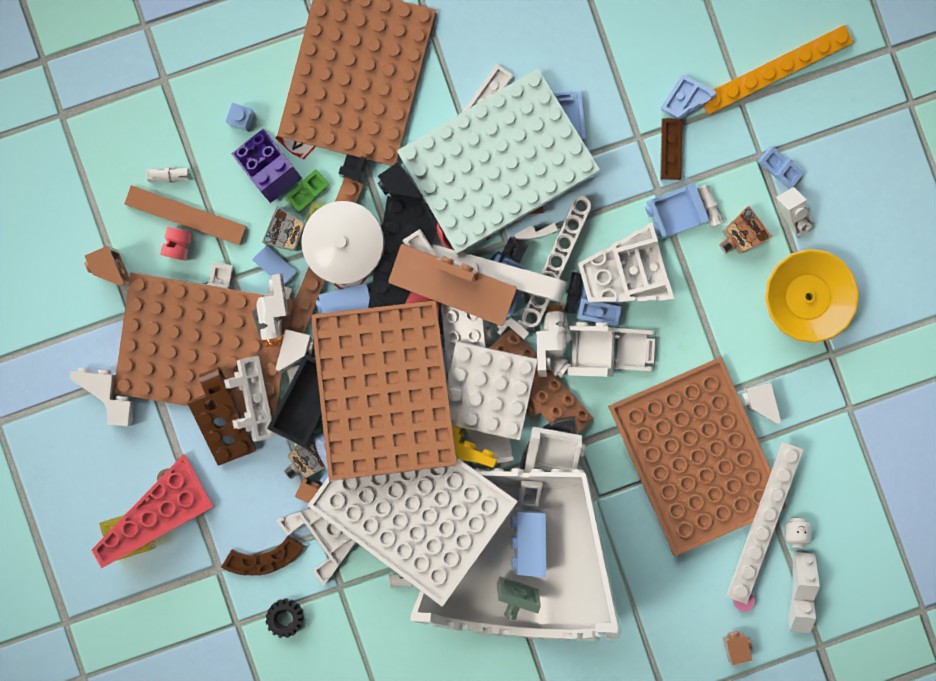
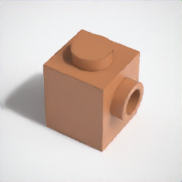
[722,631,753,665]

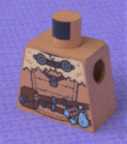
[719,206,772,254]

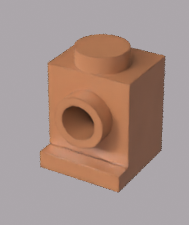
[295,477,322,503]

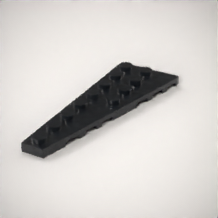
[368,196,438,308]

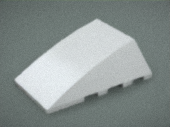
[578,222,674,303]

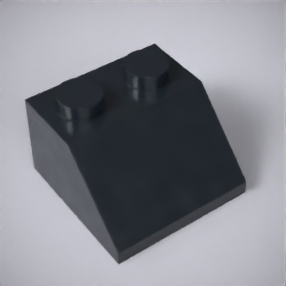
[377,162,423,202]

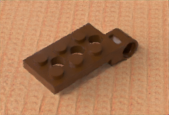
[188,367,256,466]

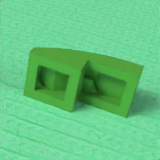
[285,169,330,214]

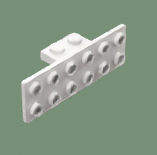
[441,263,493,377]

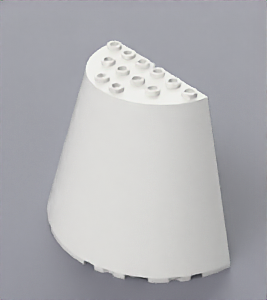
[410,468,621,641]

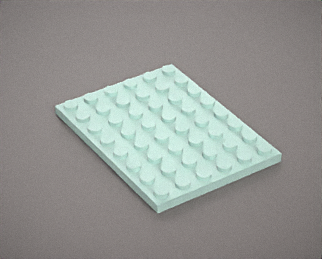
[397,68,600,255]

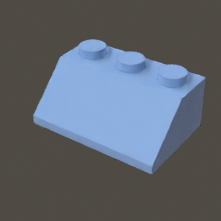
[511,510,546,577]

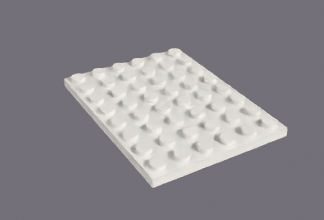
[307,457,518,607]

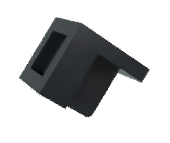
[338,154,367,182]

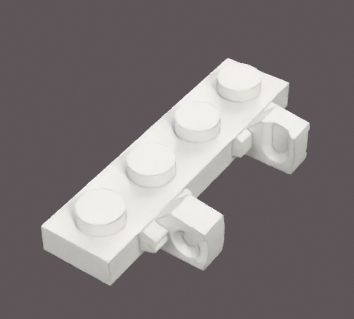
[224,356,275,441]

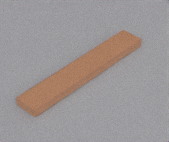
[124,185,247,245]

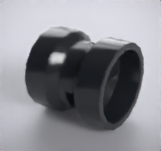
[501,236,528,263]

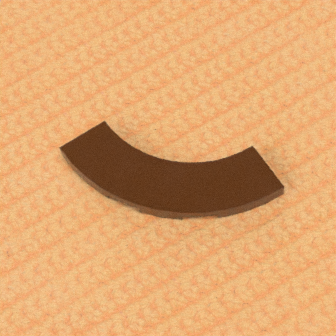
[221,535,306,576]

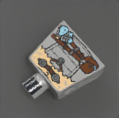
[262,206,306,252]
[284,436,325,479]

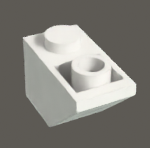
[776,187,814,238]

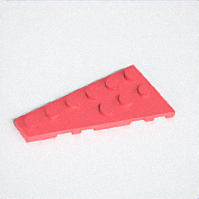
[91,454,213,569]

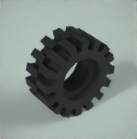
[265,598,304,638]

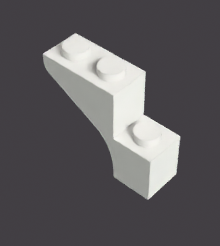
[70,368,135,426]
[788,552,820,633]

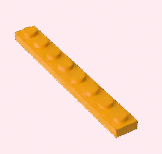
[702,25,854,116]

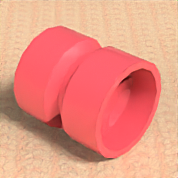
[160,227,193,261]

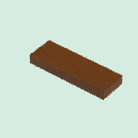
[660,118,682,181]

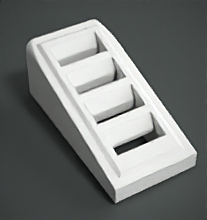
[518,481,542,506]

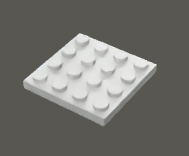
[447,341,538,440]

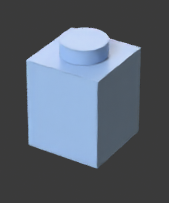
[225,102,255,132]

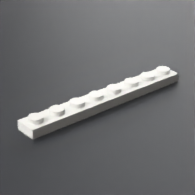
[726,442,804,604]

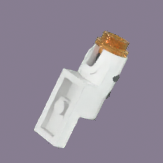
[252,273,289,347]
[536,305,571,377]

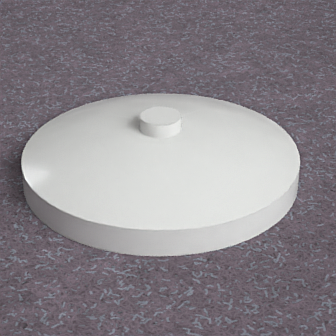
[302,201,385,284]

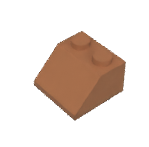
[84,246,130,288]

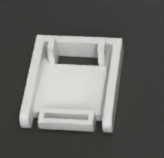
[613,328,655,372]

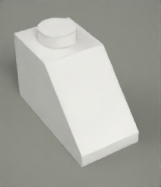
[275,330,314,373]
[742,383,781,424]

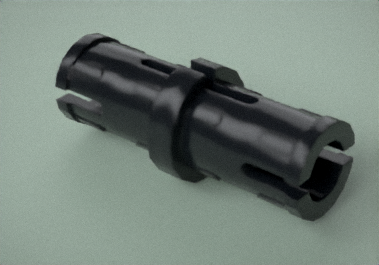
[564,272,583,314]

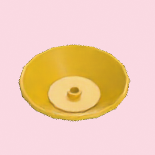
[765,249,859,343]

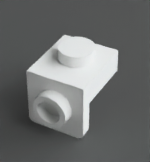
[497,317,529,339]

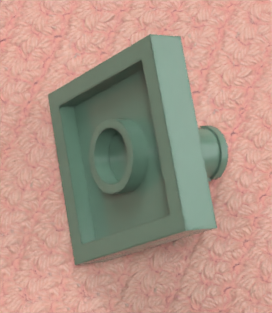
[497,576,541,620]

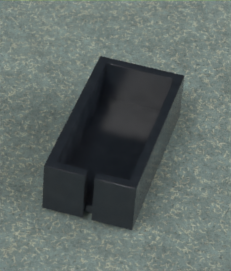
[267,354,322,449]

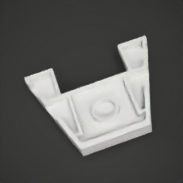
[277,508,355,586]

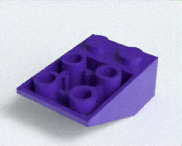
[231,129,302,204]

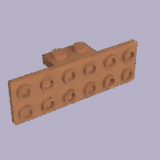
[388,244,517,326]
[489,329,593,434]

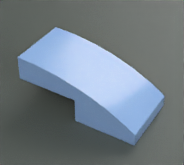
[757,146,804,189]

